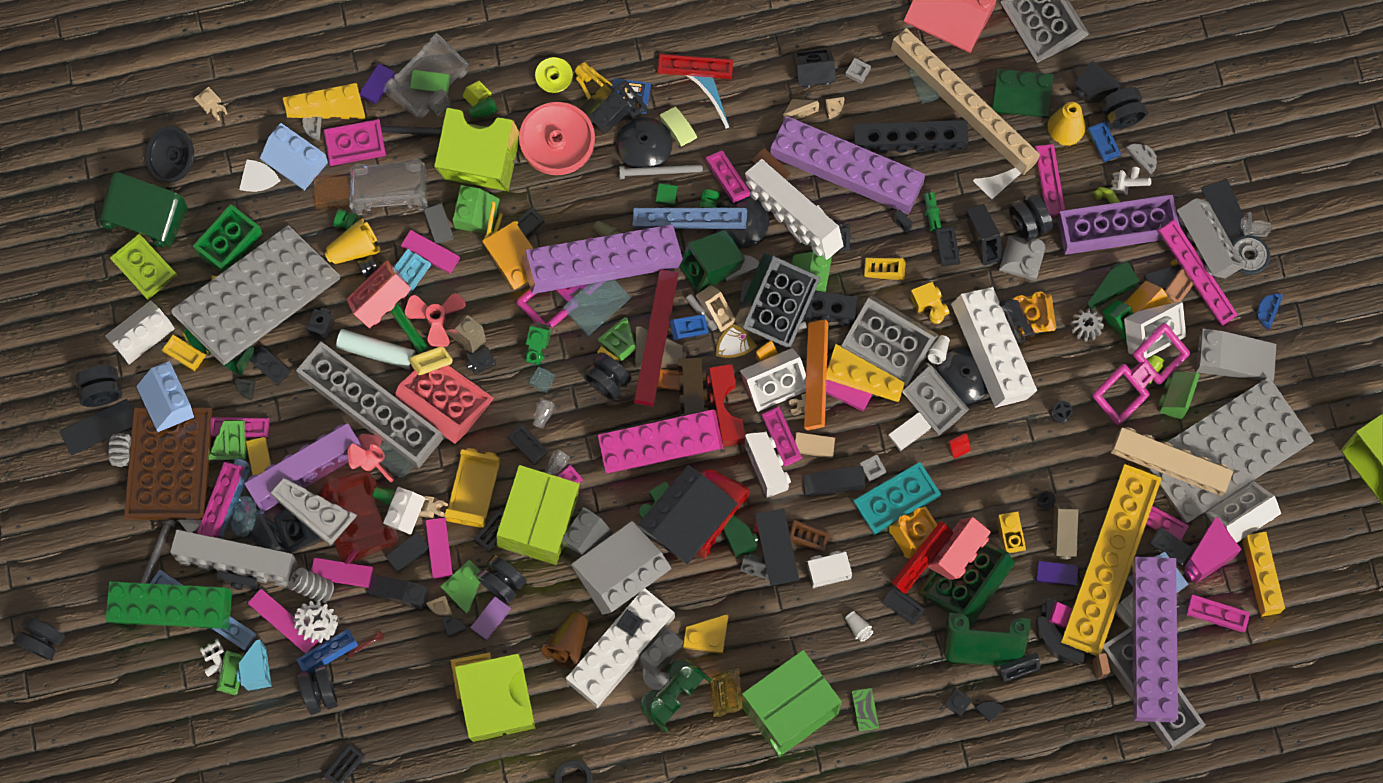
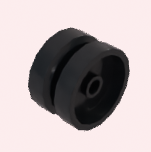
[1100,87,1148,130]
[1008,192,1053,241]
[582,352,632,401]
[74,365,123,407]
[476,555,527,604]
[12,616,65,661]
[297,665,338,715]

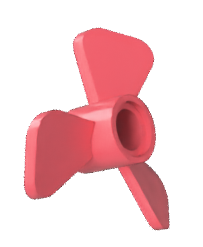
[405,293,466,347]
[348,434,395,483]

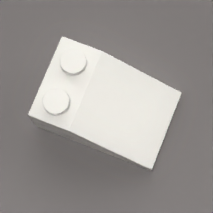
[1124,302,1186,358]

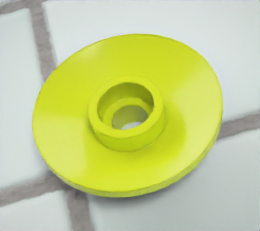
[535,57,573,93]

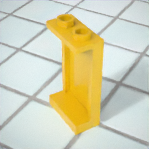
[445,448,500,529]

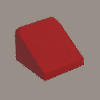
[947,433,971,459]

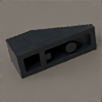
[367,574,430,611]

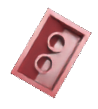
[346,260,411,328]
[927,517,990,580]

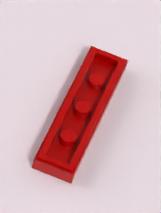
[657,54,733,79]
[892,521,954,594]

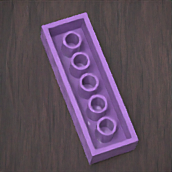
[1057,195,1180,255]
[244,423,362,513]

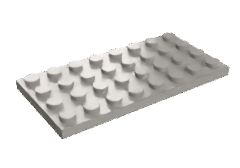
[171,225,340,365]
[1146,377,1314,524]

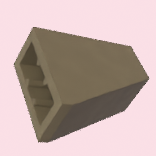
[445,315,486,354]
[635,326,686,370]
[1053,502,1078,559]

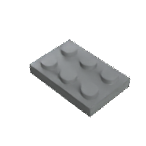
[902,366,969,436]

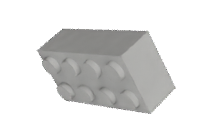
[1177,198,1245,278]

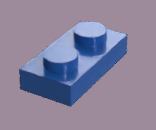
[669,315,709,340]

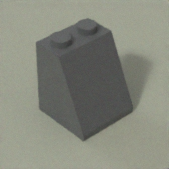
[562,507,614,559]

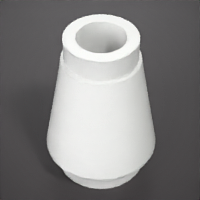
[928,335,950,364]
[845,611,873,642]

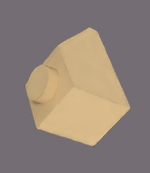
[696,285,735,332]

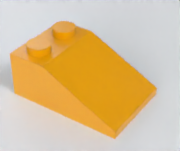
[482,221,534,290]

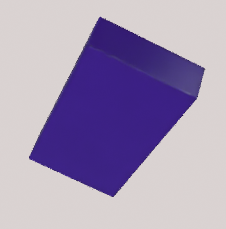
[359,64,395,104]
[1036,561,1078,587]

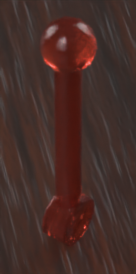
[346,633,384,658]

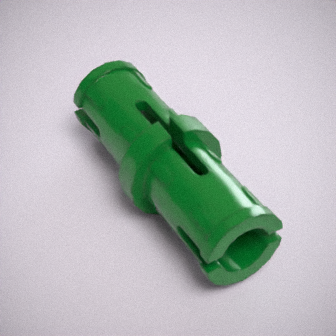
[923,192,942,232]

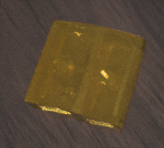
[710,669,742,717]

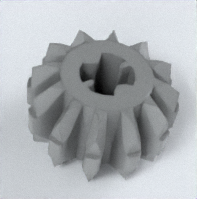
[1070,308,1104,342]
[108,433,131,467]

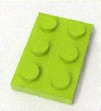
[110,234,177,300]

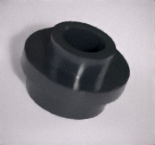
[1037,491,1056,510]

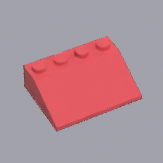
[904,0,996,53]
[395,365,494,444]

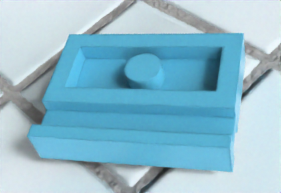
[395,249,431,295]

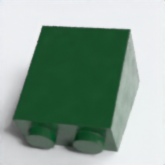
[679,230,745,294]

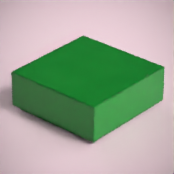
[656,183,678,206]

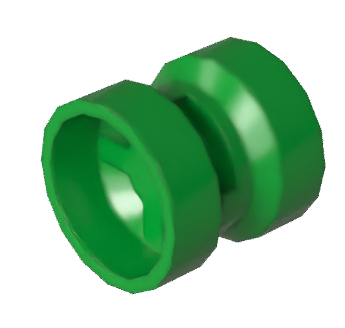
[698,189,720,208]
[334,209,359,230]

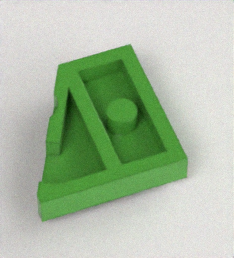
[597,317,636,361]
[209,420,247,460]
[440,560,480,615]

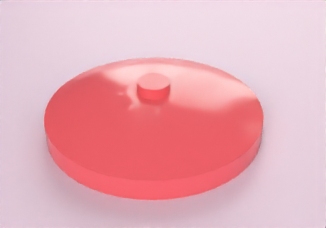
[519,102,595,175]

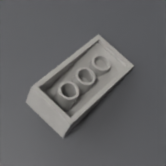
[1196,329,1276,382]

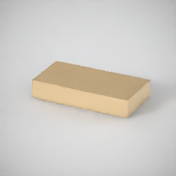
[795,432,835,458]

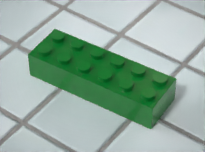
[106,582,232,629]

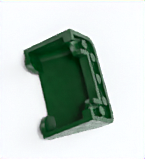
[99,172,189,248]
[944,613,1030,666]

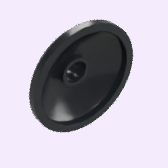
[616,117,672,168]
[146,126,194,183]
[713,196,769,249]
[936,348,989,405]

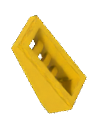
[864,258,906,280]

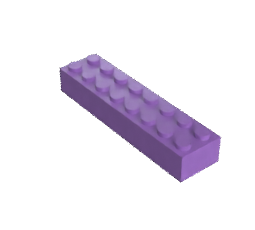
[771,116,925,215]
[522,225,683,294]
[1132,557,1178,722]

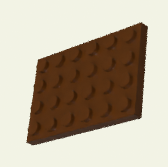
[124,408,213,520]

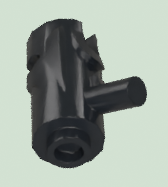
[999,299,1035,343]

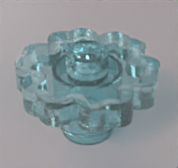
[231,496,265,537]

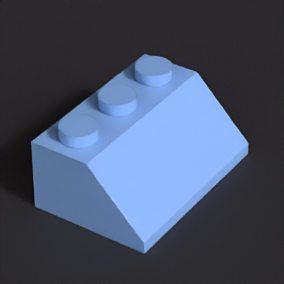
[260,123,328,191]
[136,361,194,432]

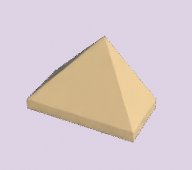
[783,99,819,122]

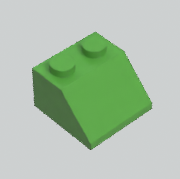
[453,185,500,234]
[792,252,832,292]
[1158,372,1200,420]

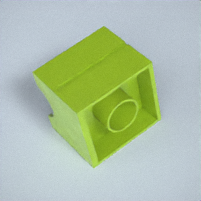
[434,108,520,192]
[1340,414,1383,505]
[497,465,580,565]
[455,654,535,742]

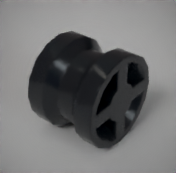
[357,255,378,278]
[1051,401,1073,424]

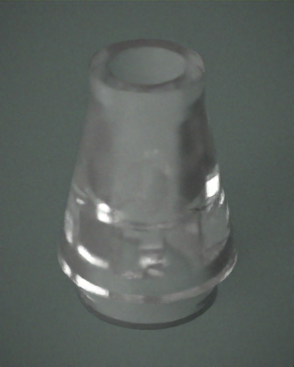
[532,399,555,429]
[544,449,570,476]

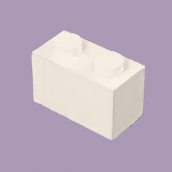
[383,487,425,534]
[807,551,852,588]

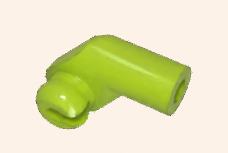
[1093,186,1120,204]

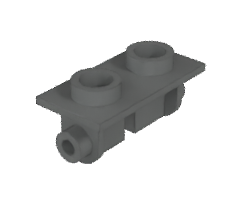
[740,553,769,580]

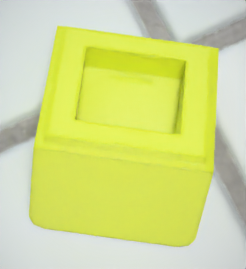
[463,81,492,106]

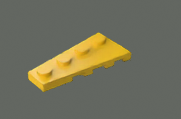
[283,83,365,119]
[826,344,905,402]

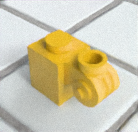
[910,282,949,324]

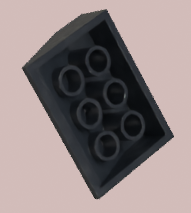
[733,253,821,348]
[638,465,737,564]

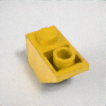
[996,512,1026,553]

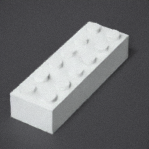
[745,159,843,260]
[951,287,1037,408]
[566,588,675,708]

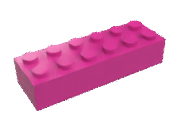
[598,410,723,474]

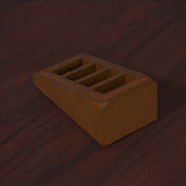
[788,520,830,553]

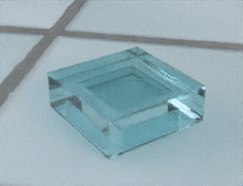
[529,366,556,393]

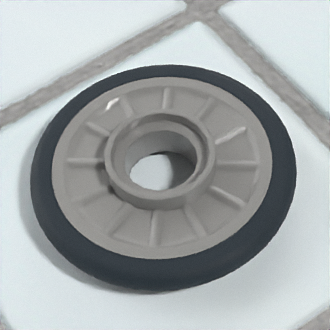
[1232,235,1270,275]

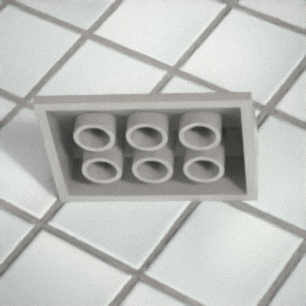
[1000,0,1089,63]
[841,296,938,387]
[571,521,672,614]

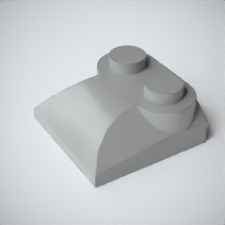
[999,235,1046,281]

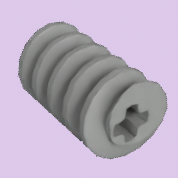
[288,567,334,603]

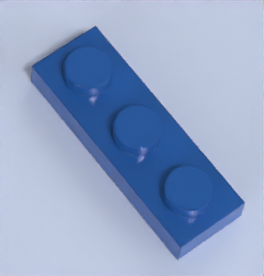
[296,629,358,673]

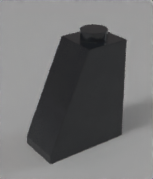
[966,204,1002,266]

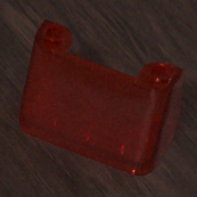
[318,471,398,564]

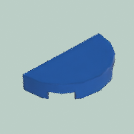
[1257,293,1283,330]

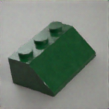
[992,69,1053,118]

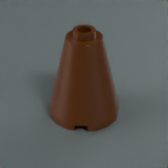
[541,611,588,669]

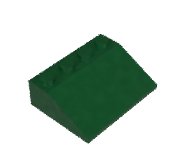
[918,542,1015,627]

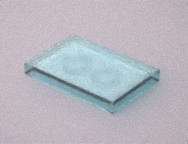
[563,279,631,336]

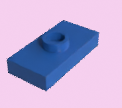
[1087,121,1121,162]

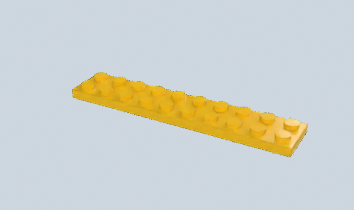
[1061,464,1162,656]

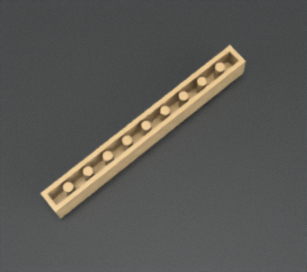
[891,28,1040,175]

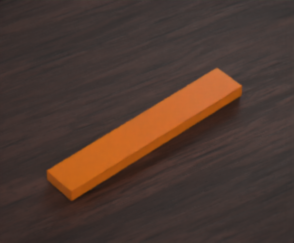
[804,319,828,430]

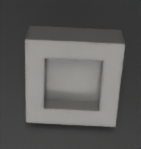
[845,58,871,84]
[860,455,886,482]

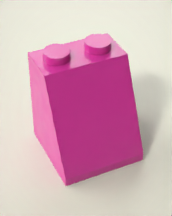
[1184,517,1241,584]

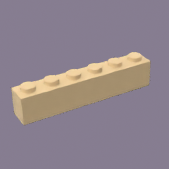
[1111,427,1233,496]

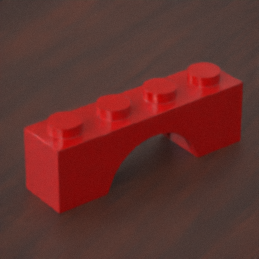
[706,364,745,447]

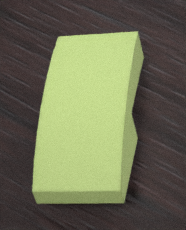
[660,106,697,146]

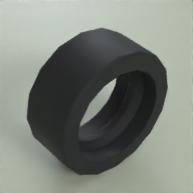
[554,760,593,783]

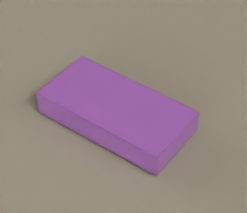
[470,597,511,641]

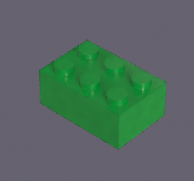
[193,204,263,273]

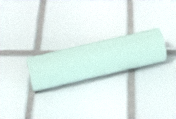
[336,329,416,370]

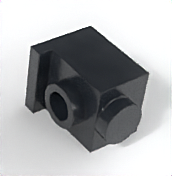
[306,308,334,340]

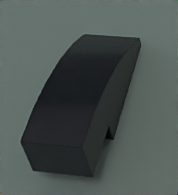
[804,466,865,496]

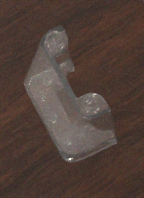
[382,33,469,118]
[349,159,428,215]

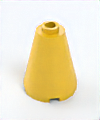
[1048,102,1085,145]
[325,218,380,264]

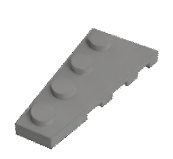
[270,478,357,546]

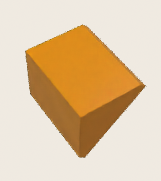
[1125,281,1172,313]

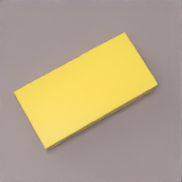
[409,347,453,375]

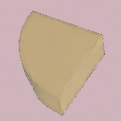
[825,97,844,119]
[427,596,452,616]

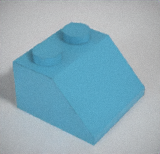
[236,640,272,691]

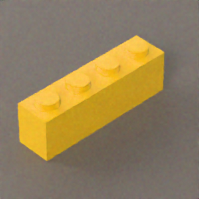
[1242,532,1285,617]

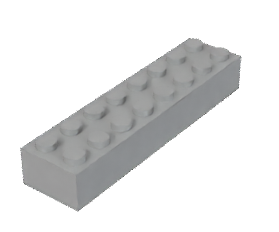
[296,342,443,469]

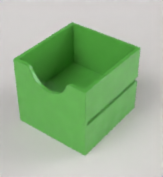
[741,650,842,758]

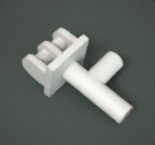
[1110,167,1151,195]
[200,639,225,677]

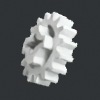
[293,601,338,643]

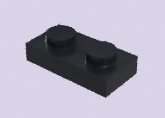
[249,346,291,386]

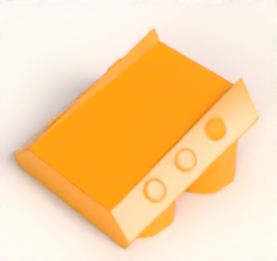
[1010,292,1056,334]
[889,506,937,559]

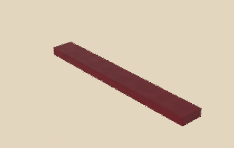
[634,269,679,406]

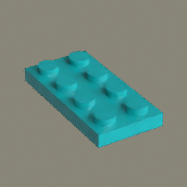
[853,462,941,535]

